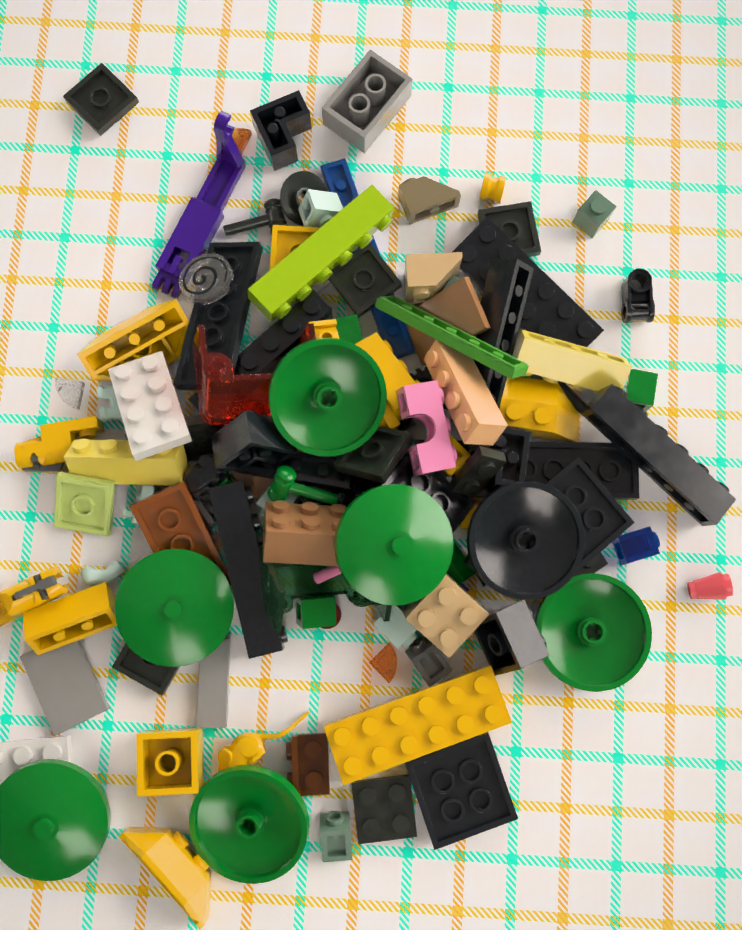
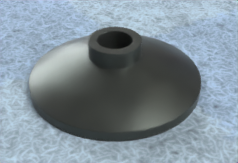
[280,171,328,226]

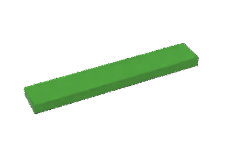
[375,295,529,379]

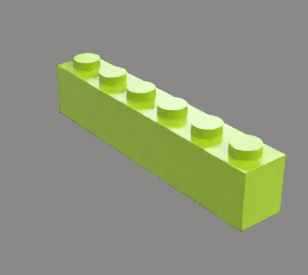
[248,184,395,322]

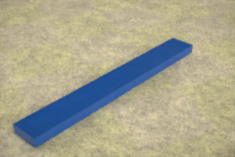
[320,158,415,359]

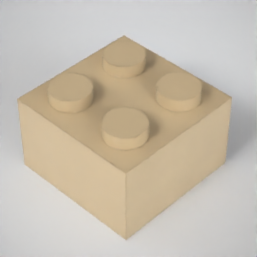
[403,573,489,658]

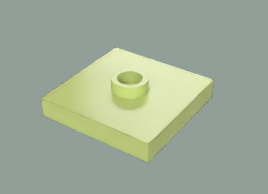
[54,472,116,537]

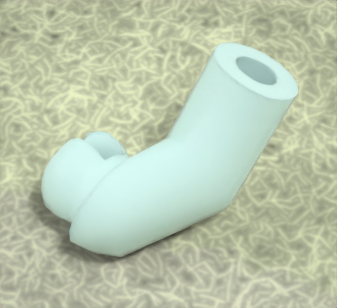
[81,560,126,586]

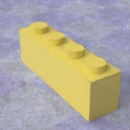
[512,329,632,394]
[64,439,189,486]

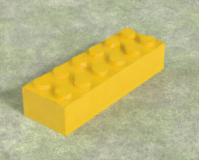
[324,665,512,786]

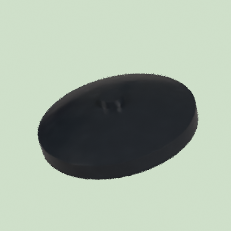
[467,481,585,600]

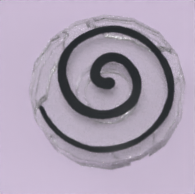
[179,253,234,304]

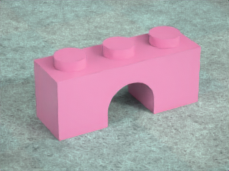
[396,380,457,476]

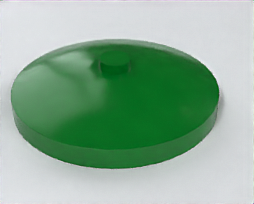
[268,337,387,457]
[334,484,454,606]
[115,549,234,667]
[535,573,652,692]
[0,759,111,881]
[189,765,309,884]

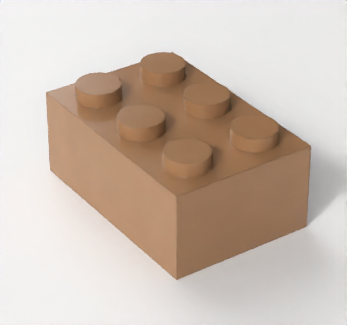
[263,500,347,566]

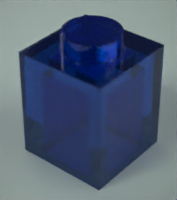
[612,526,660,566]

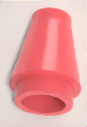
[687,572,733,600]

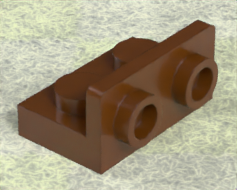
[286,733,330,796]

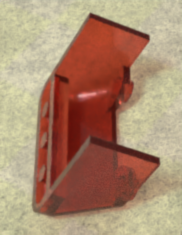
[193,323,316,425]

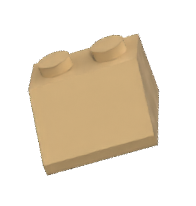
[404,252,462,307]

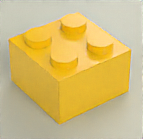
[136,728,204,797]

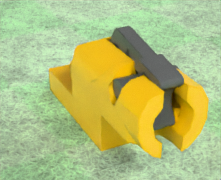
[14,416,105,472]
[0,566,68,627]

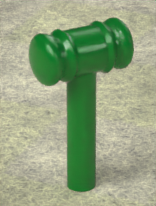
[267,466,338,505]

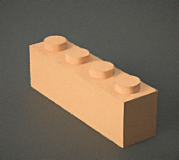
[424,340,508,445]

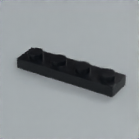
[237,452,352,492]

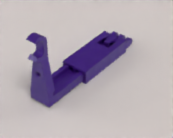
[152,111,246,299]

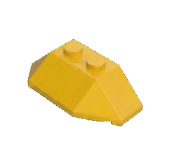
[77,299,189,382]
[499,377,580,442]
[119,827,211,929]

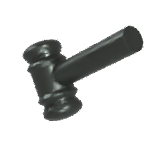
[223,198,287,236]

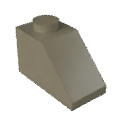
[398,176,461,225]

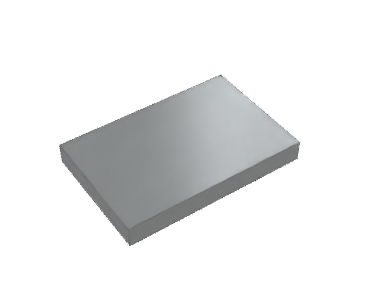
[20,640,110,736]

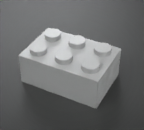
[322,49,413,154]

